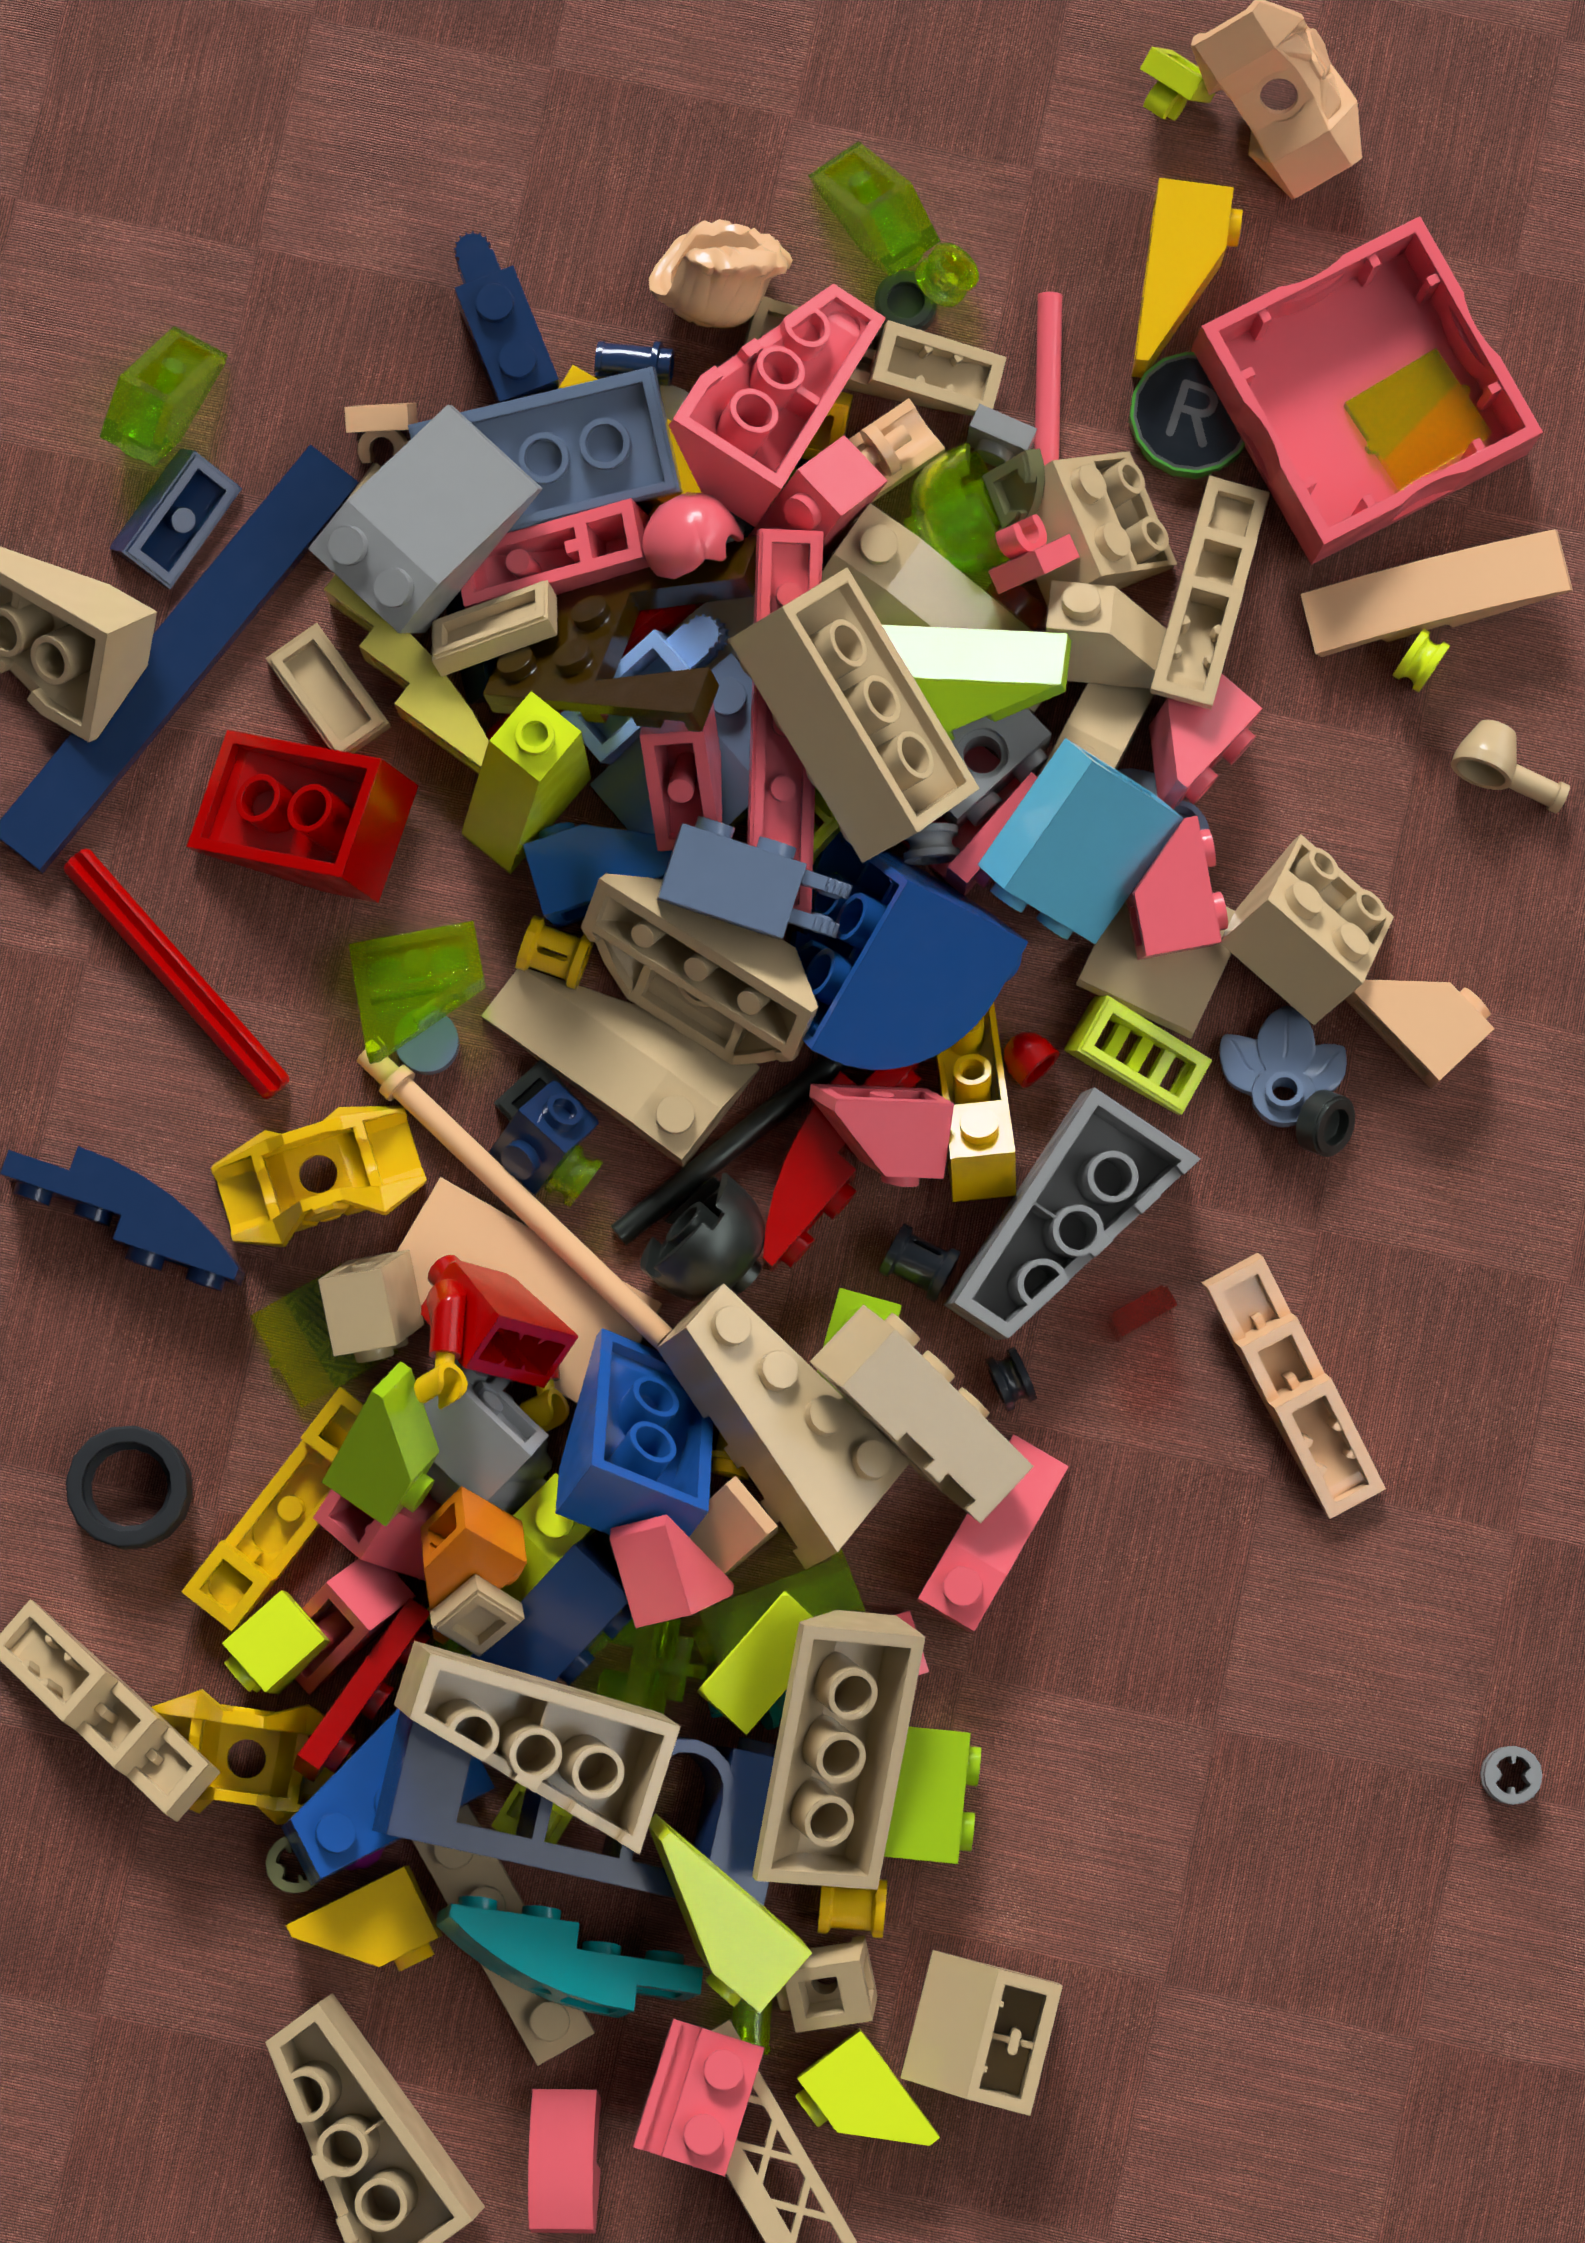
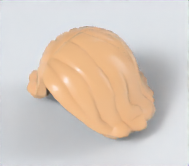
[649,219,793,328]

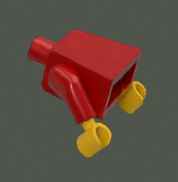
[414,1255,579,1432]

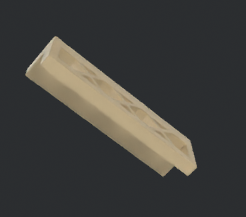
[659,2020,857,2243]

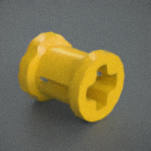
[515,915,594,990]
[817,1879,887,1938]

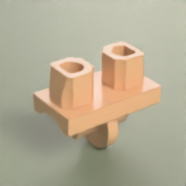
[849,398,945,503]

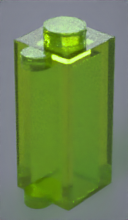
[691,1549,866,1665]

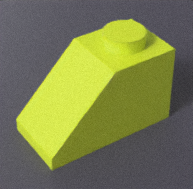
[795,2028,940,2146]

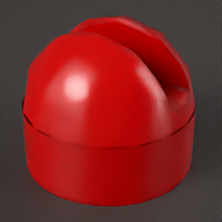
[1004,1032,1060,1088]

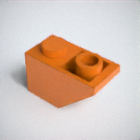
[420,1486,527,1645]

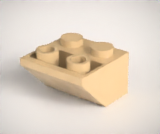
[1036,451,1177,607]
[1221,834,1394,1025]
[900,1950,1063,2116]

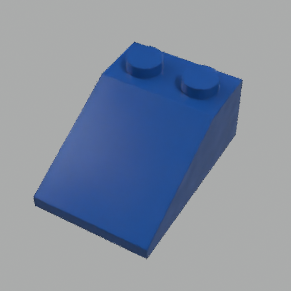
[555,1328,713,1537]

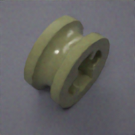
[265,1836,320,1893]

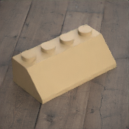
[728,567,980,863]
[752,1610,925,1890]

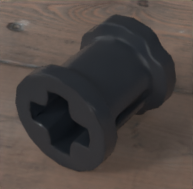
[879,1223,961,1303]

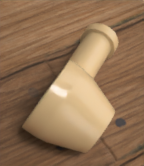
[1451,720,1570,814]

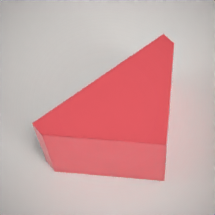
[610,1514,734,1628]

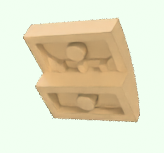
[1076,901,1235,1039]

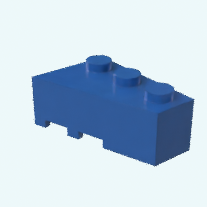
[281,1708,495,1886]

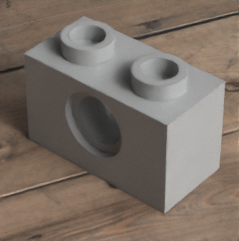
[942,708,1051,829]

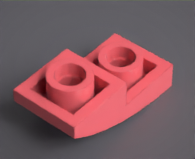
[528,2089,601,2234]

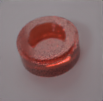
[985,581,1047,631]

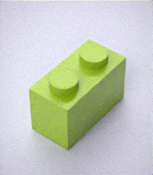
[884,1727,981,1864]

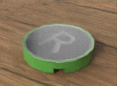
[1128,352,1245,479]

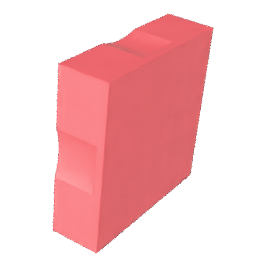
[1191,216,1543,565]

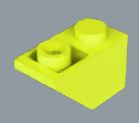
[222,1590,330,1695]

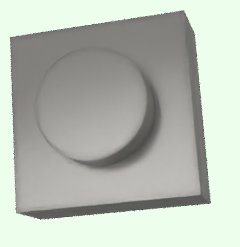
[966,404,1037,467]

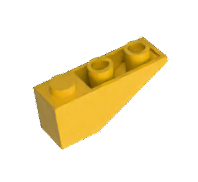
[936,1002,1016,1202]

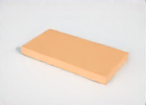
[397,1177,662,1404]

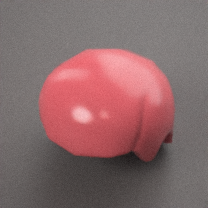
[642,492,744,579]

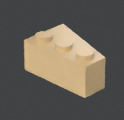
[810,1305,1034,1524]

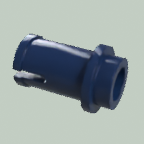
[594,341,675,387]

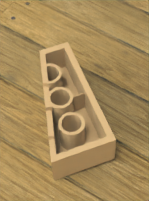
[394,1641,681,1855]
[265,1993,485,2243]

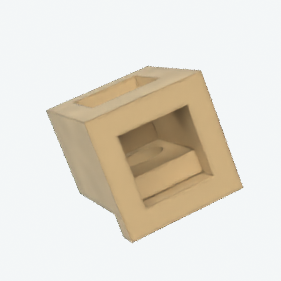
[777,1935,878,2033]

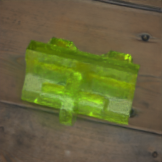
[596,1618,708,1715]

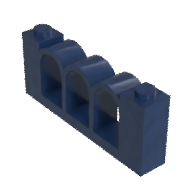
[372,1711,776,1906]

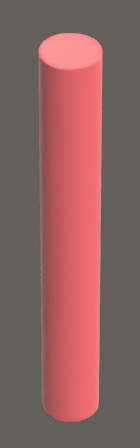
[1034,292,1063,466]

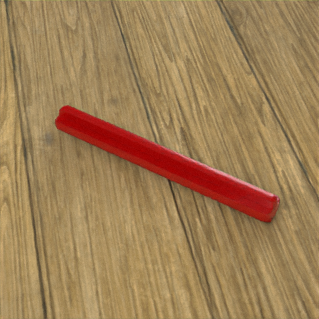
[63,848,290,1099]

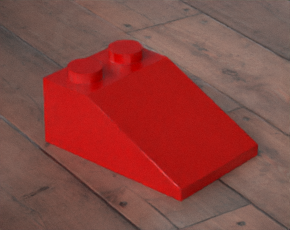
[186,730,419,903]

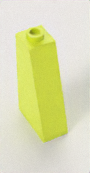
[461,691,591,874]

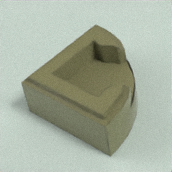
[982,448,1045,529]

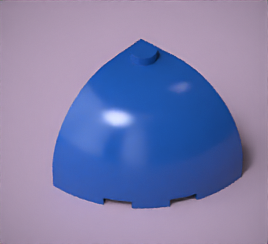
[790,831,1028,1070]

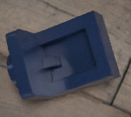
[489,1081,599,1195]

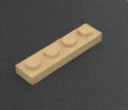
[412,1804,595,2066]

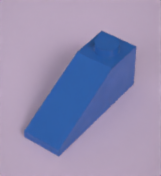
[523,822,672,928]

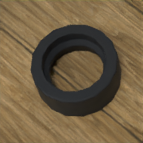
[66,1426,193,1550]

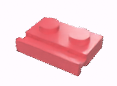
[632,2018,765,2177]

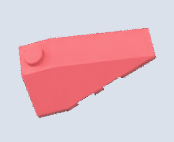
[669,284,886,527]

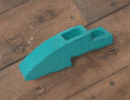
[436,1896,703,2018]

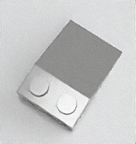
[308,405,543,633]

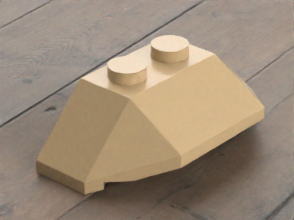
[581,874,818,1065]

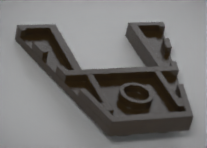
[483,535,757,732]

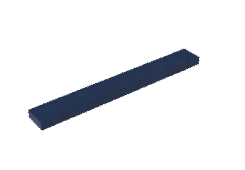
[0,444,359,874]

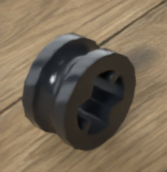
[984,1347,1037,1412]

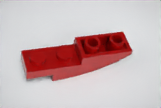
[763,1063,922,1273]

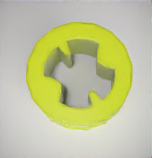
[1392,629,1450,693]

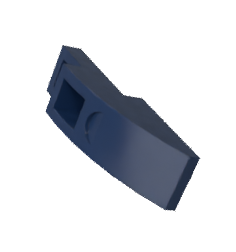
[0,1146,245,1292]

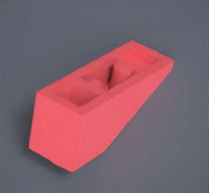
[461,498,650,609]
[916,1434,1069,1634]

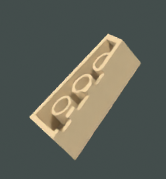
[657,1283,911,1570]

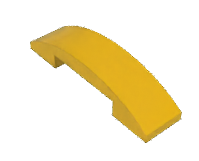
[181,1387,364,1632]

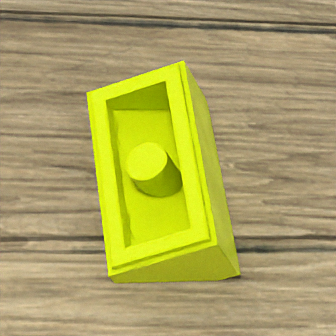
[697,1590,813,1735]

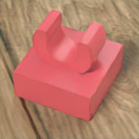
[988,514,1080,594]

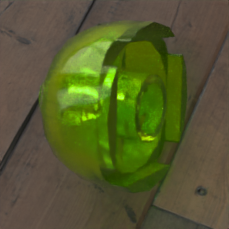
[904,443,1011,574]

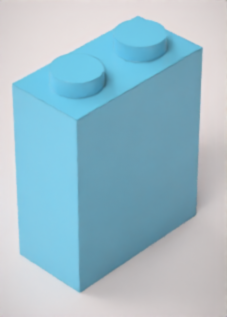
[977,738,1183,944]

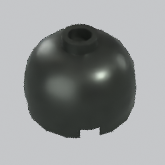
[640,1173,765,1301]

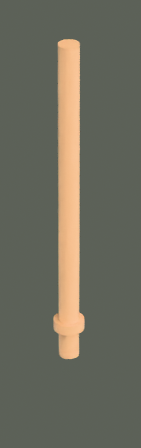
[357,1043,673,1349]

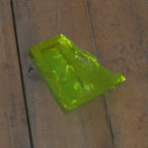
[348,920,486,1064]

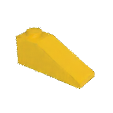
[1132,178,1243,378]

